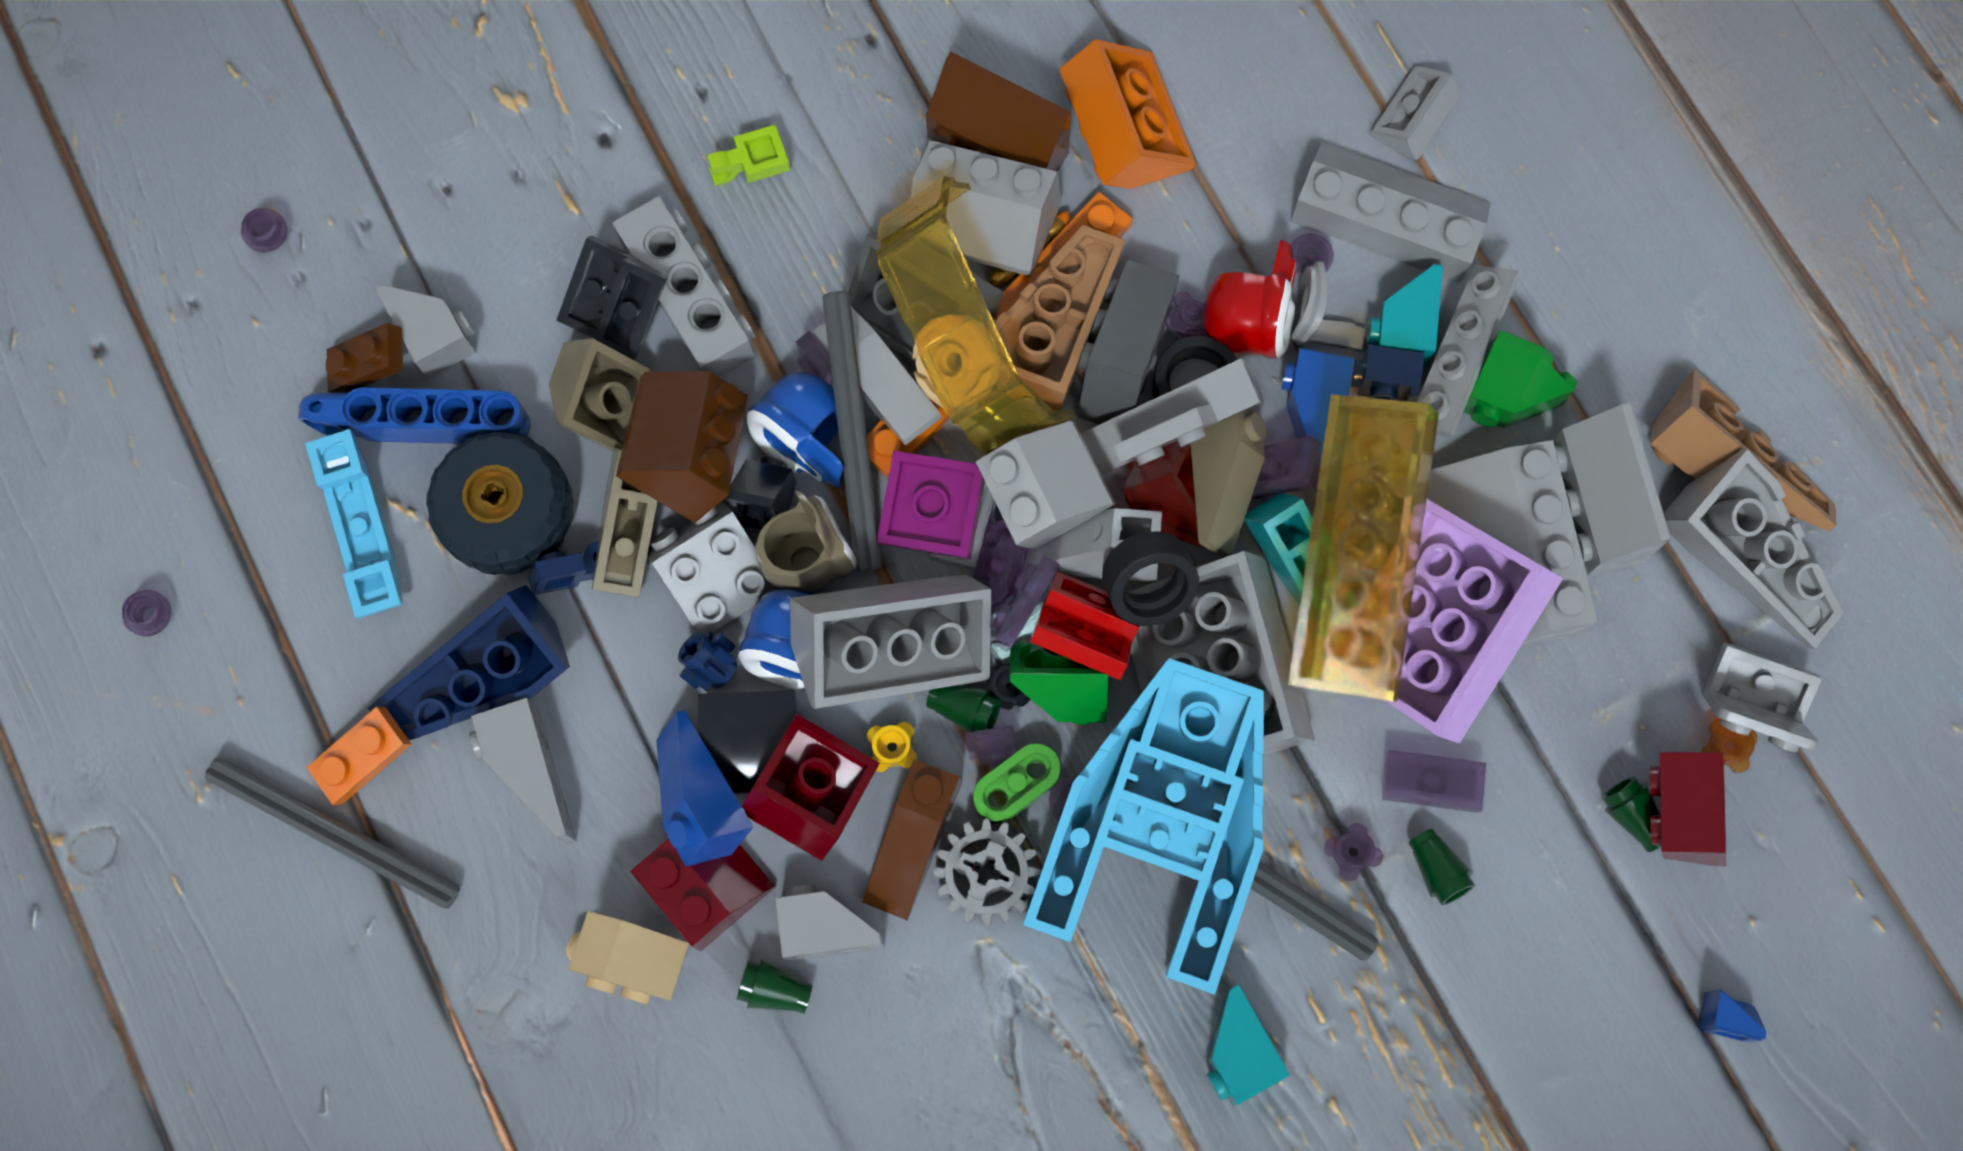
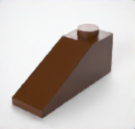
[862,759,961,921]

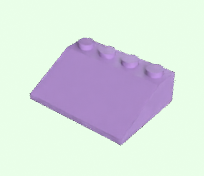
[1325,498,1563,744]

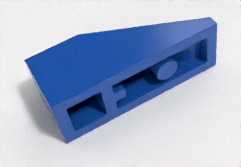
[1281,348,1355,503]
[656,710,754,867]

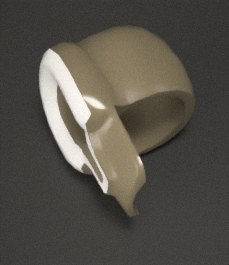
[755,490,857,593]

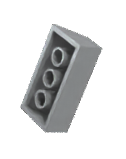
[1290,142,1491,283]
[790,574,991,709]

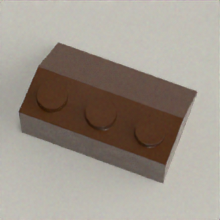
[926,52,1071,172]
[616,371,748,523]

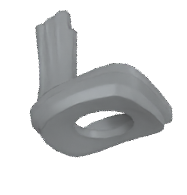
[1290,261,1367,351]

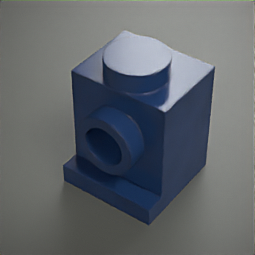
[1351,345,1425,412]

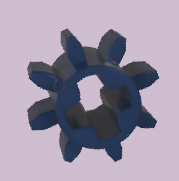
[678,630,737,691]

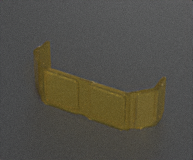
[875,176,1075,455]

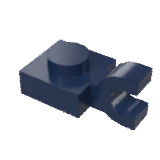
[528,541,598,595]

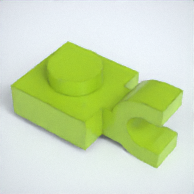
[707,124,790,186]

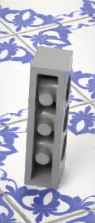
[612,196,756,377]

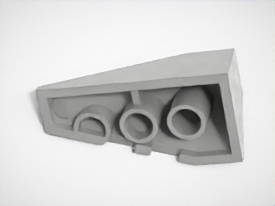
[1663,449,1844,649]

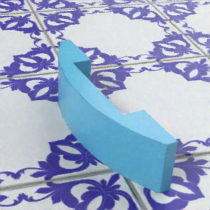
[305,429,403,619]

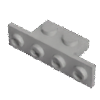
[1407,265,1520,437]
[1081,358,1263,475]

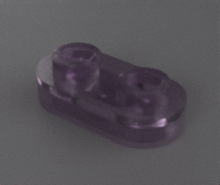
[973,519,1029,614]

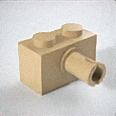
[566,911,689,1005]

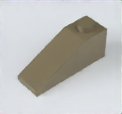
[1191,408,1266,558]
[592,447,658,597]

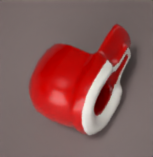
[1203,240,1297,359]

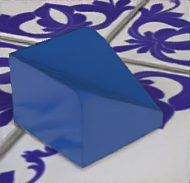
[1699,990,1766,1043]

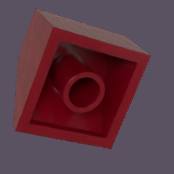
[741,714,880,861]
[1650,752,1727,866]
[630,838,776,951]

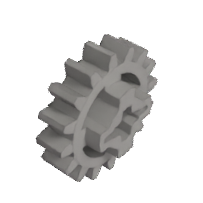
[933,819,1040,928]

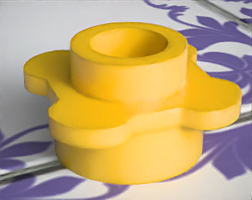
[867,722,918,773]

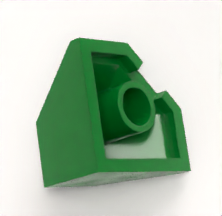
[1463,330,1578,428]
[1010,640,1108,725]

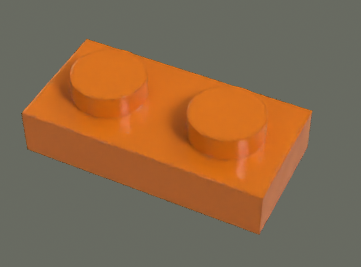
[306,707,412,805]

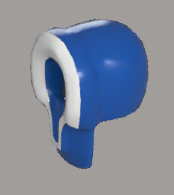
[746,372,844,489]
[738,588,813,690]

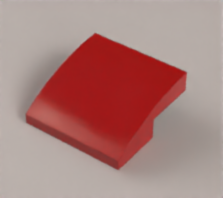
[1030,570,1140,680]

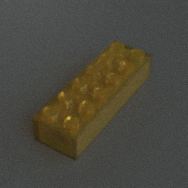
[1288,394,1439,702]

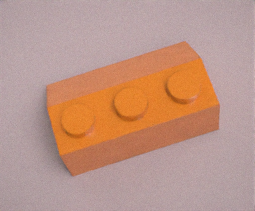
[1059,39,1197,189]

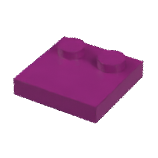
[876,451,985,560]

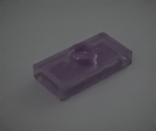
[1382,750,1486,813]

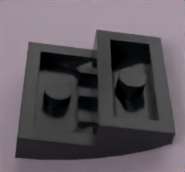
[556,235,667,361]
[698,690,797,794]

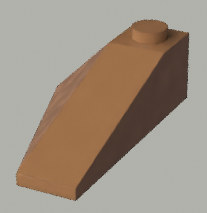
[990,225,1126,417]
[1650,369,1837,531]

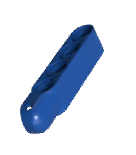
[298,388,531,444]

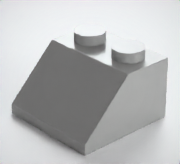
[975,421,1115,550]

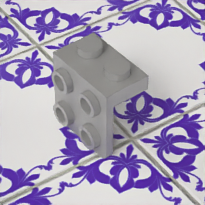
[647,502,777,635]
[1702,642,1822,752]

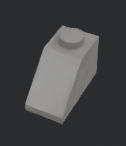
[375,284,476,378]
[775,885,884,961]

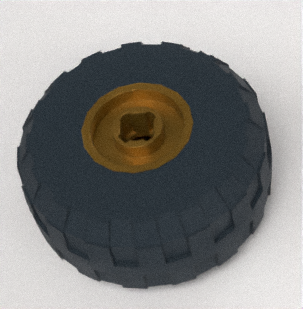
[426,432,574,575]

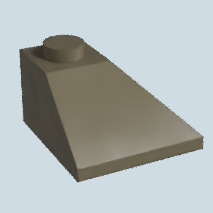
[549,338,655,452]

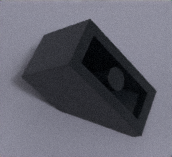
[726,457,797,530]

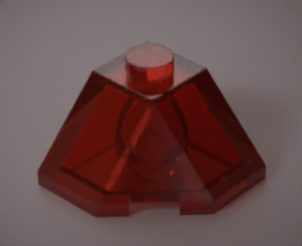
[1122,441,1209,550]

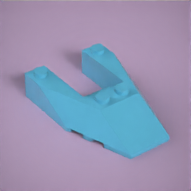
[1023,658,1264,995]

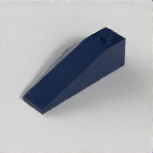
[367,585,570,741]

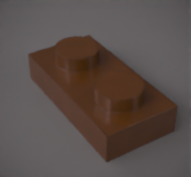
[326,323,403,393]

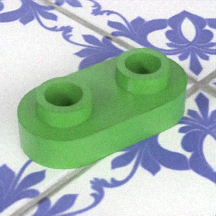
[973,743,1060,823]

